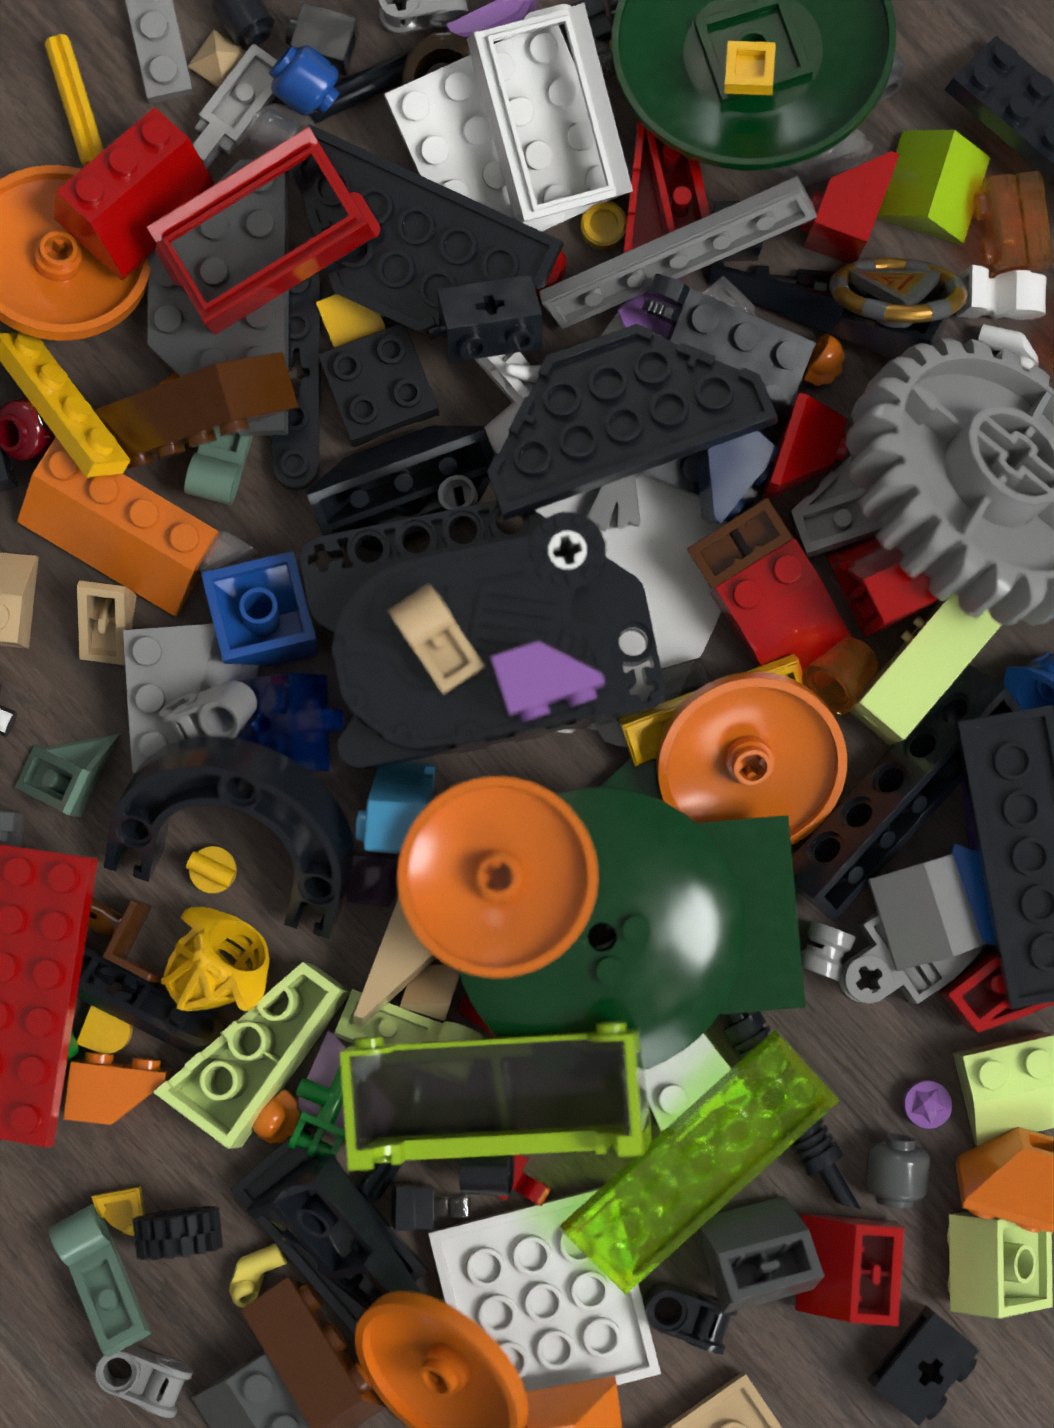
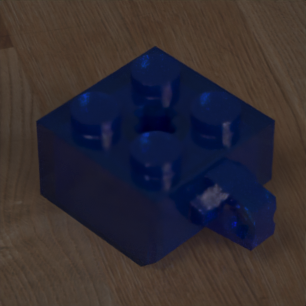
[234,673,344,773]

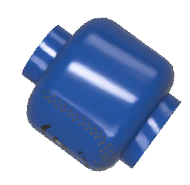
[269,45,340,116]

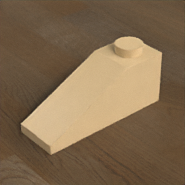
[353,896,437,1027]

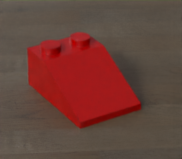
[710,538,864,693]

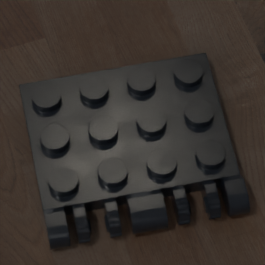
[640,274,816,515]

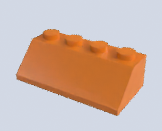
[17,437,225,618]

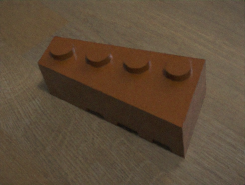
[94,352,298,470]

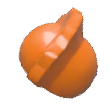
[802,333,845,386]
[252,1089,301,1144]

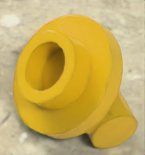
[186,846,237,893]

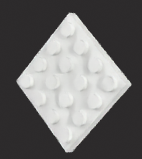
[383,25,616,231]
[428,1184,661,1391]

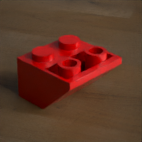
[795,1213,904,1326]

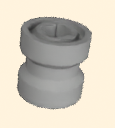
[801,920,856,981]

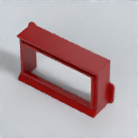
[147,126,381,335]

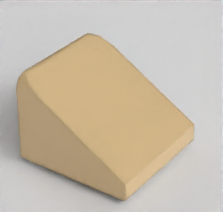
[400,965,460,1021]

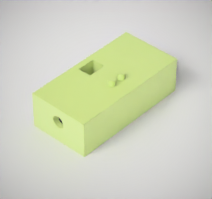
[847,593,1001,746]

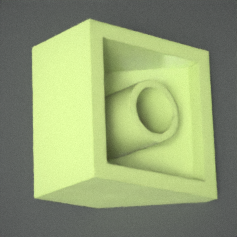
[953,1031,1054,1146]
[947,1211,1053,1319]

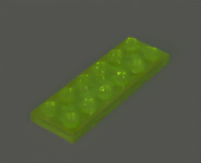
[560,1030,840,1295]

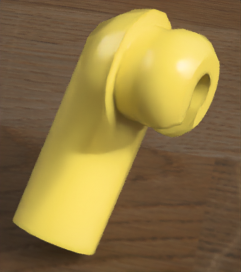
[229,1243,287,1308]

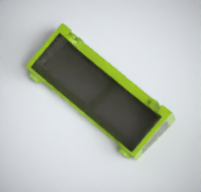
[340,1022,652,1171]

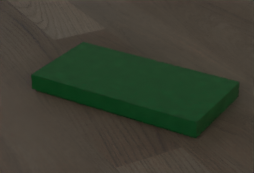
[696,815,806,1015]

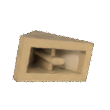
[77,580,137,665]

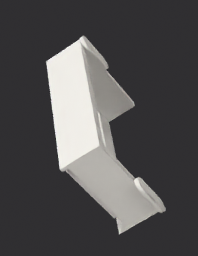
[467,3,633,229]

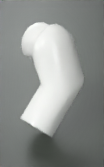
[978,324,1039,372]

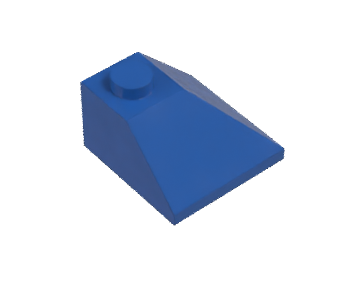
[201,551,318,666]

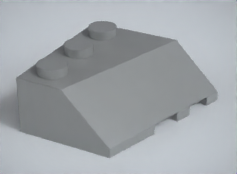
[123,624,260,773]

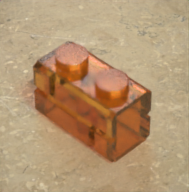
[974,171,1054,278]

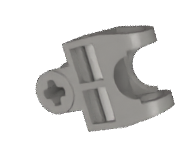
[839,912,983,1004]

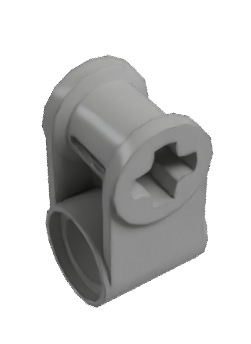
[379,0,469,35]
[159,680,257,741]
[95,1344,194,1418]

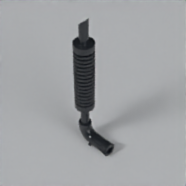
[723,1011,862,1210]

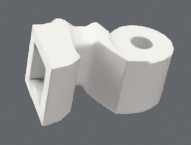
[956,265,1047,320]

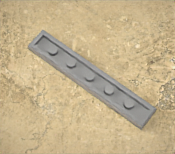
[539,176,817,330]

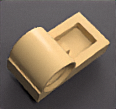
[388,584,485,695]

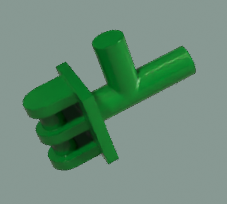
[288,1064,355,1158]

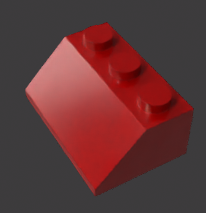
[54,107,215,281]

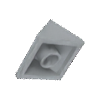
[868,854,988,971]

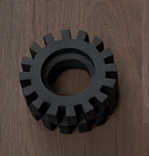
[133,1206,223,1260]

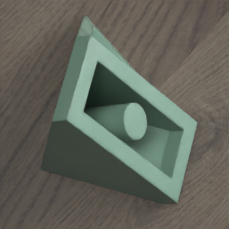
[15,733,121,818]

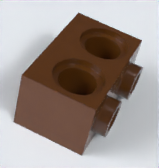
[687,497,794,589]

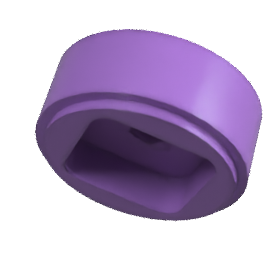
[902,1080,952,1129]

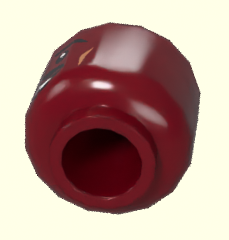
[0,397,56,461]

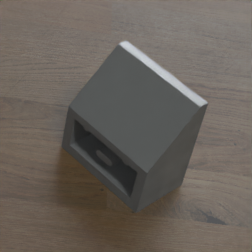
[694,1196,824,1314]

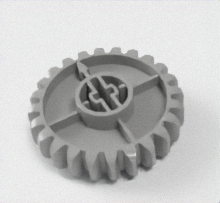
[846,337,1054,626]

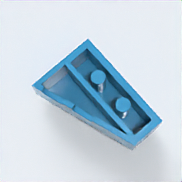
[356,761,436,854]

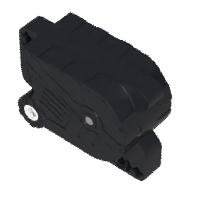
[300,501,664,770]

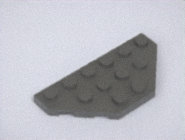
[147,159,289,436]

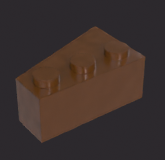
[240,1277,386,1428]

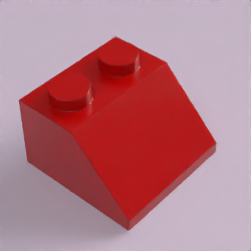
[800,151,900,264]

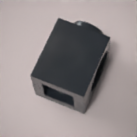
[286,3,359,76]

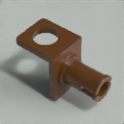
[88,897,164,983]

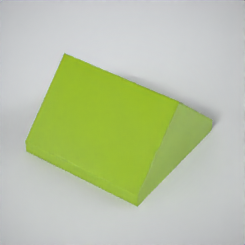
[876,130,990,246]

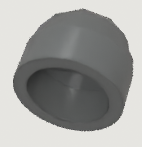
[438,475,478,511]

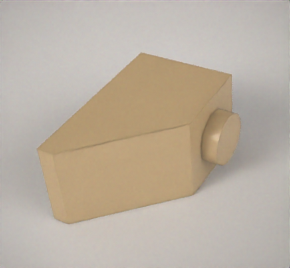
[0,552,39,649]

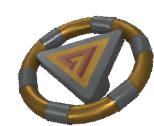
[829,258,968,328]

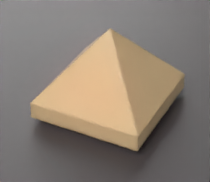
[188,30,247,88]

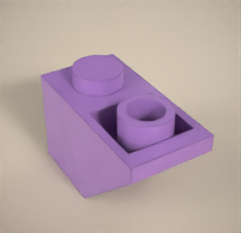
[491,641,605,722]

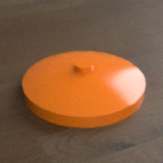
[0,165,151,341]
[656,672,847,845]
[398,776,598,978]
[355,1291,529,1428]

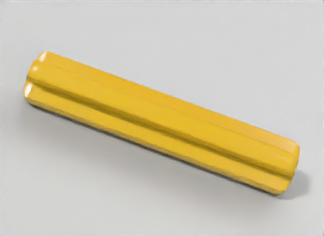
[45,34,104,167]

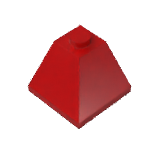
[761,392,847,500]

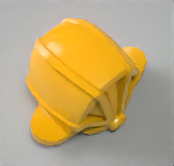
[161,907,270,1011]

